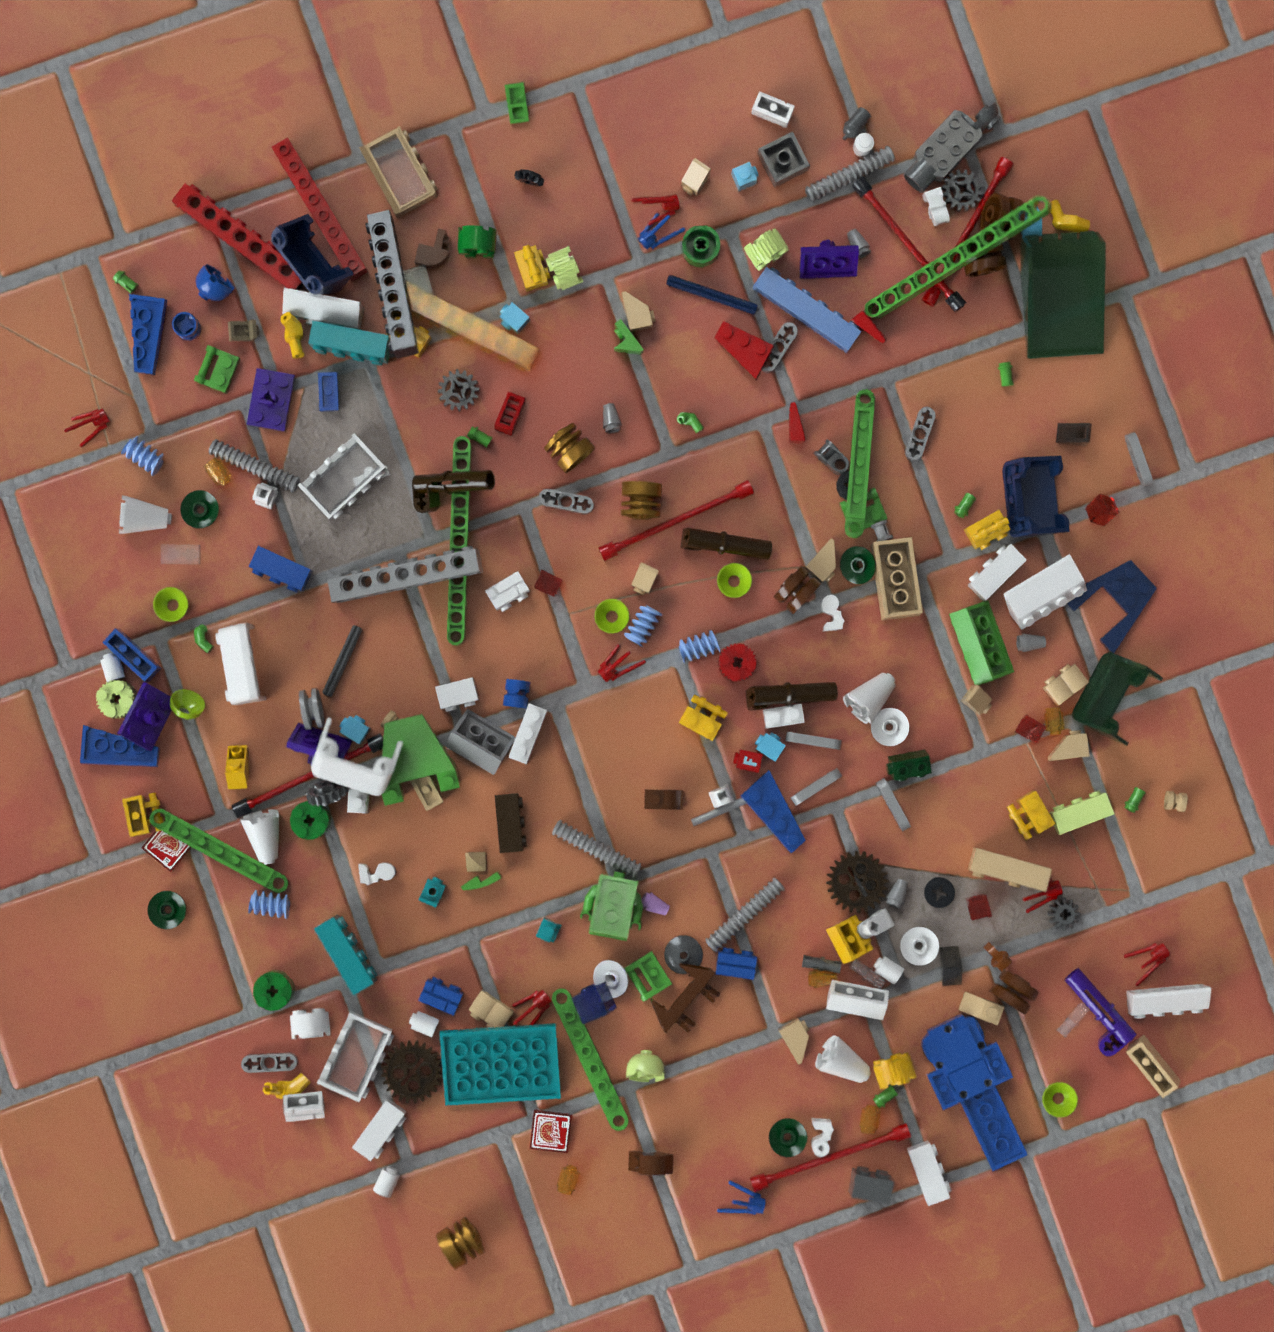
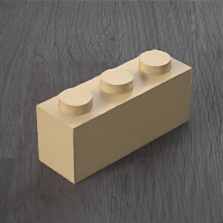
[1126,1035,1181,1098]

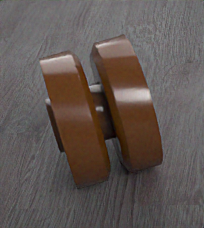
[980,193,1025,241]
[964,239,1007,277]
[773,566,821,614]
[989,969,1040,1015]

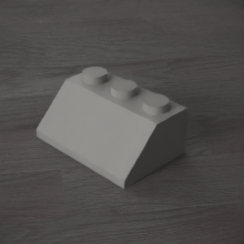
[444,709,516,775]

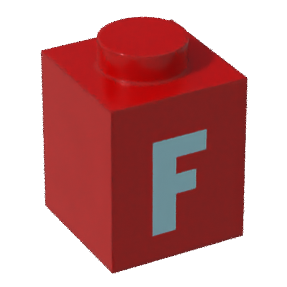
[733,749,763,773]

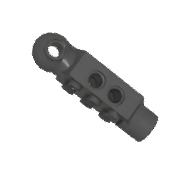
[903,103,1001,193]

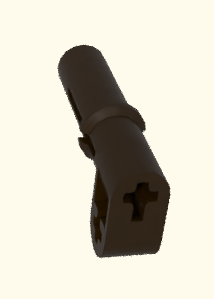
[412,470,495,513]
[680,528,772,560]
[745,682,838,710]

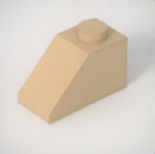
[681,158,711,196]
[622,291,655,332]
[805,538,836,583]
[631,563,659,595]
[960,685,992,715]
[1048,730,1090,761]
[958,992,1004,1025]
[778,1018,809,1065]

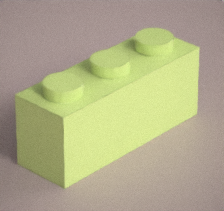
[1049,790,1114,835]

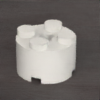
[290,1008,331,1039]

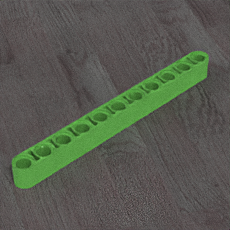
[865,196,1052,319]
[447,436,472,646]

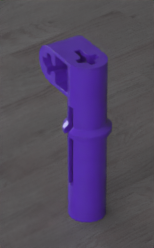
[1064,968,1137,1056]

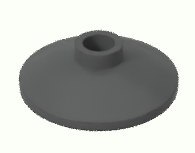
[664,935,703,974]

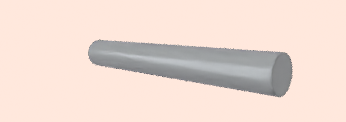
[691,798,746,826]

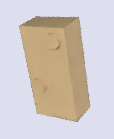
[870,537,923,621]
[968,848,1052,892]

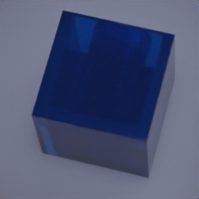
[571,981,617,1024]

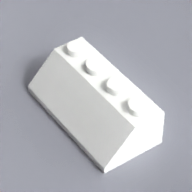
[282,288,364,330]
[1003,554,1087,630]
[1126,984,1211,1018]

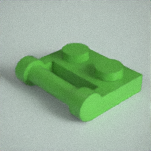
[193,345,240,394]
[839,488,887,533]
[624,951,672,1002]

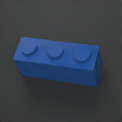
[248,546,313,593]
[102,628,162,682]

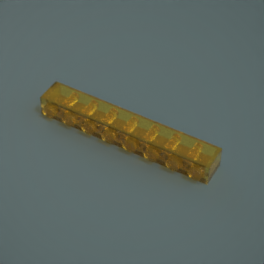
[393,281,540,372]

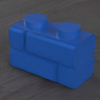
[715,947,757,980]
[418,976,464,1016]

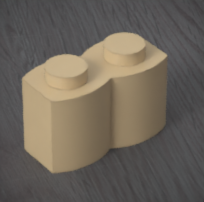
[1043,664,1089,706]
[469,989,514,1028]

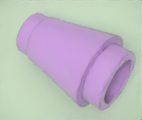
[642,892,670,916]

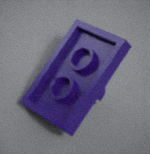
[799,240,859,279]
[247,368,295,432]
[117,682,172,751]
[286,723,353,766]

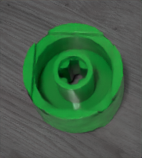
[457,225,497,258]
[682,225,720,268]
[290,801,331,840]
[253,970,295,1011]

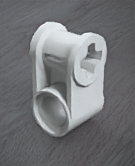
[857,908,895,939]

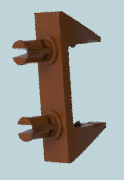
[650,963,720,1033]

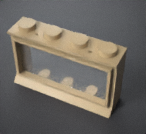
[359,126,438,218]

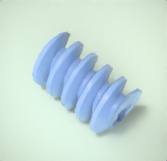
[121,436,164,476]
[624,605,663,648]
[678,630,721,664]
[248,890,290,919]

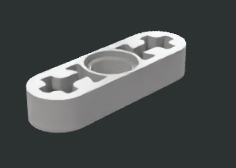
[762,322,798,373]
[905,407,935,461]
[1125,432,1153,487]
[539,489,594,514]
[785,732,842,750]
[790,768,842,806]
[876,778,911,832]
[241,1052,298,1073]

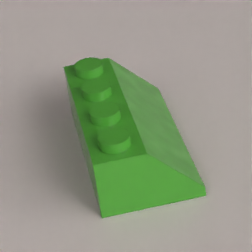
[949,600,1014,685]

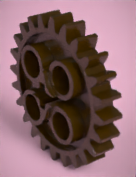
[826,850,889,913]
[381,1040,443,1103]

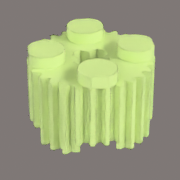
[744,228,789,271]
[546,246,583,291]
[96,680,137,719]

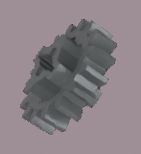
[941,169,983,212]
[438,369,480,412]
[306,780,348,806]

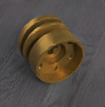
[544,423,595,473]
[621,481,662,520]
[436,1217,485,1269]

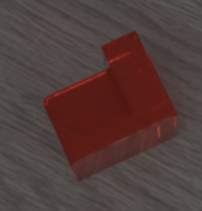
[1085,494,1119,526]
[534,569,563,597]
[1015,715,1047,743]
[965,893,992,920]

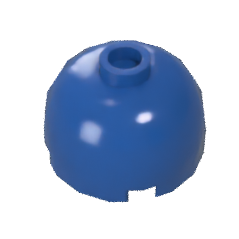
[195,264,235,301]

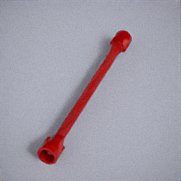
[921,157,1014,307]
[598,480,754,561]
[750,1123,911,1192]

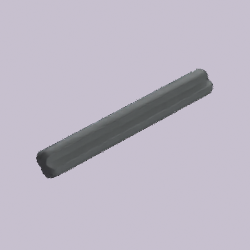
[322,625,362,697]

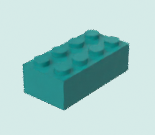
[308,321,391,366]
[314,914,378,996]

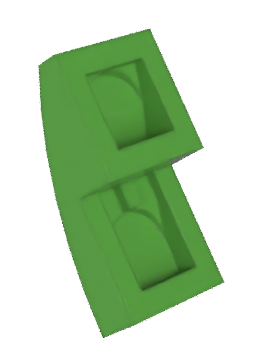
[505,82,529,124]
[461,871,502,890]

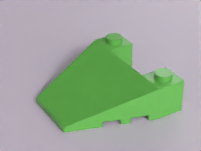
[382,714,460,806]

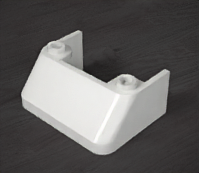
[215,623,266,705]
[311,718,403,796]

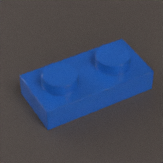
[318,372,339,412]

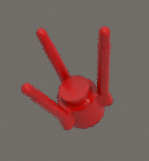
[631,195,680,225]
[64,408,110,447]
[597,644,646,682]
[1023,878,1063,913]
[1124,943,1170,986]
[512,989,552,1025]

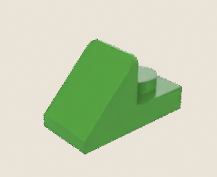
[614,319,644,355]

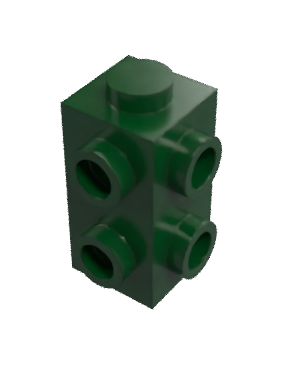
[886,749,932,781]

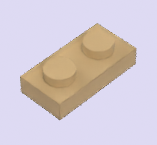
[410,776,444,811]

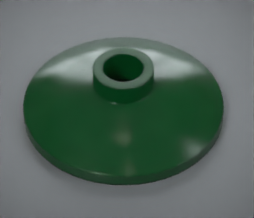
[180,490,219,529]
[840,546,876,584]
[147,891,186,929]
[769,1118,807,1157]

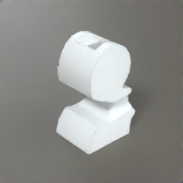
[922,187,950,227]
[252,483,278,510]
[821,595,845,632]
[708,784,734,808]
[358,862,396,885]
[811,1118,834,1157]

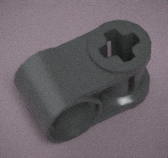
[814,439,849,475]

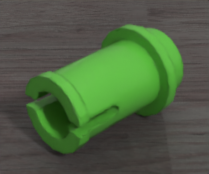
[113,270,138,294]
[998,362,1014,387]
[467,426,493,448]
[954,493,976,518]
[1124,787,1146,813]
[873,1085,898,1109]

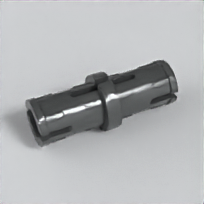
[802,955,842,974]

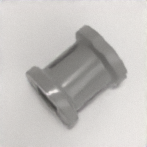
[871,520,893,542]

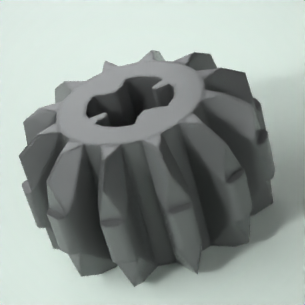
[1047,897,1081,931]

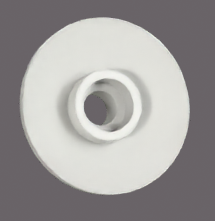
[871,708,909,746]
[900,927,939,966]
[593,960,628,998]

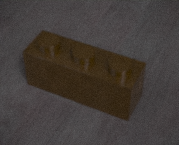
[495,793,527,853]

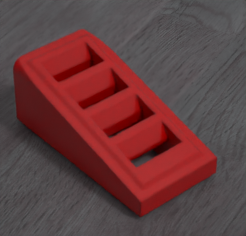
[851,311,886,343]
[494,391,526,436]
[789,402,806,443]

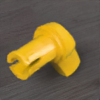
[1050,200,1090,233]
[280,312,304,359]
[263,1073,311,1099]

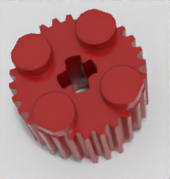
[718,643,757,682]

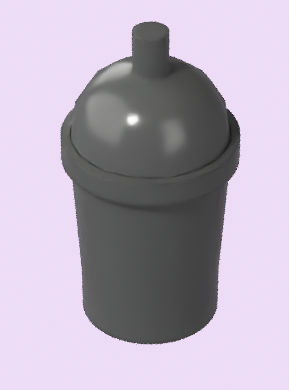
[842,107,871,140]

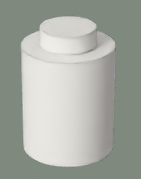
[853,133,874,157]
[100,653,125,682]
[873,956,904,985]
[409,1011,439,1037]
[373,1166,400,1198]

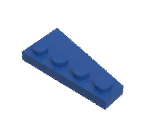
[129,294,167,375]
[740,770,806,853]

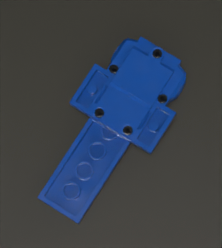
[921,1014,1028,1171]

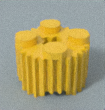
[873,1052,917,1089]

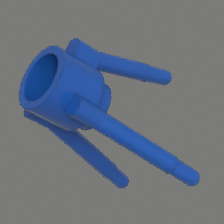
[637,212,685,250]
[717,1180,766,1215]

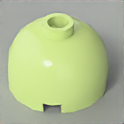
[626,1050,665,1082]

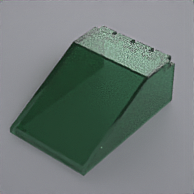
[1020,231,1106,359]

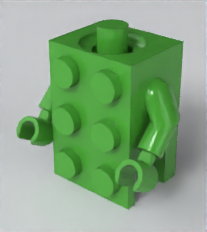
[580,872,644,941]

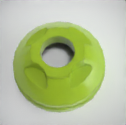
[717,563,752,598]
[153,587,189,622]
[594,599,629,634]
[170,689,205,720]
[1042,1082,1078,1118]

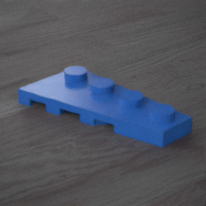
[80,725,160,767]

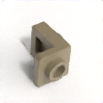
[228,320,259,342]

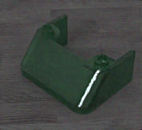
[1072,652,1163,746]

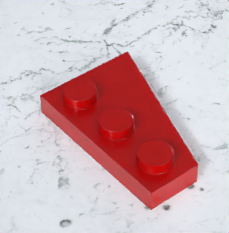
[714,321,774,381]

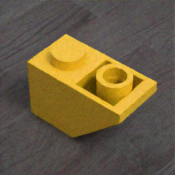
[225,745,249,789]

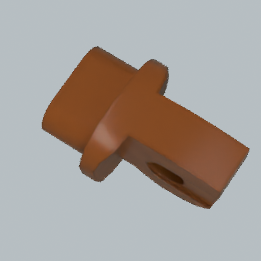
[983,942,1012,972]

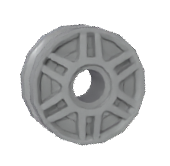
[299,688,324,730]

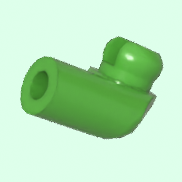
[677,412,704,433]
[194,624,214,654]

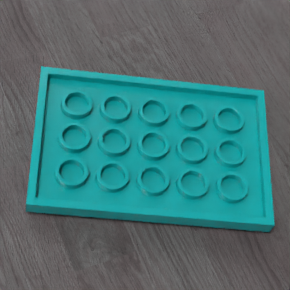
[439,1023,561,1106]

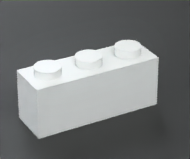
[968,544,1027,601]
[508,704,548,764]
[826,980,889,1020]
[352,1098,406,1161]
[907,1140,952,1206]

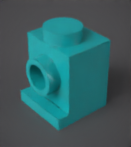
[419,876,447,908]
[536,917,561,943]

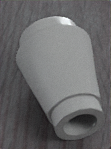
[847,229,871,259]
[603,403,622,433]
[1016,633,1046,652]
[886,879,908,909]

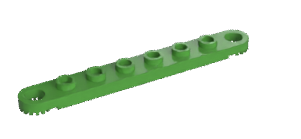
[844,389,875,538]
[150,809,288,893]
[552,988,628,1131]

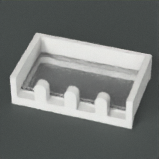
[298,433,386,520]
[317,1010,394,1102]

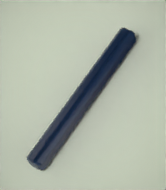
[666,275,758,314]

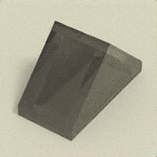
[403,264,434,297]
[1056,423,1092,446]
[939,946,962,986]

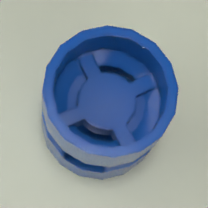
[172,312,201,341]
[503,679,531,709]

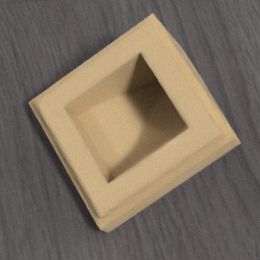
[465,852,486,872]

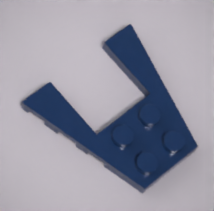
[1067,560,1157,654]

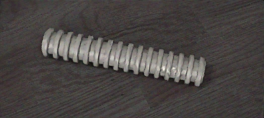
[805,146,895,202]
[209,439,300,493]
[552,820,641,879]
[705,877,785,952]

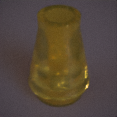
[808,969,838,989]

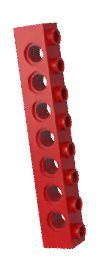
[271,137,368,282]
[171,183,304,290]

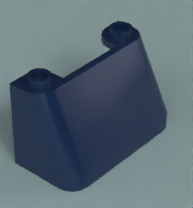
[271,214,354,295]
[1002,456,1070,538]

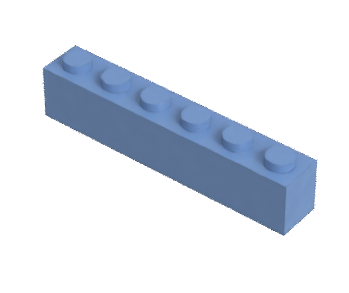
[753,267,861,353]

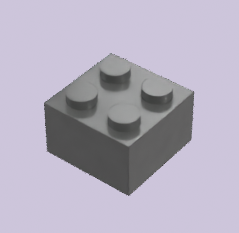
[757,131,810,188]
[848,1166,894,1204]

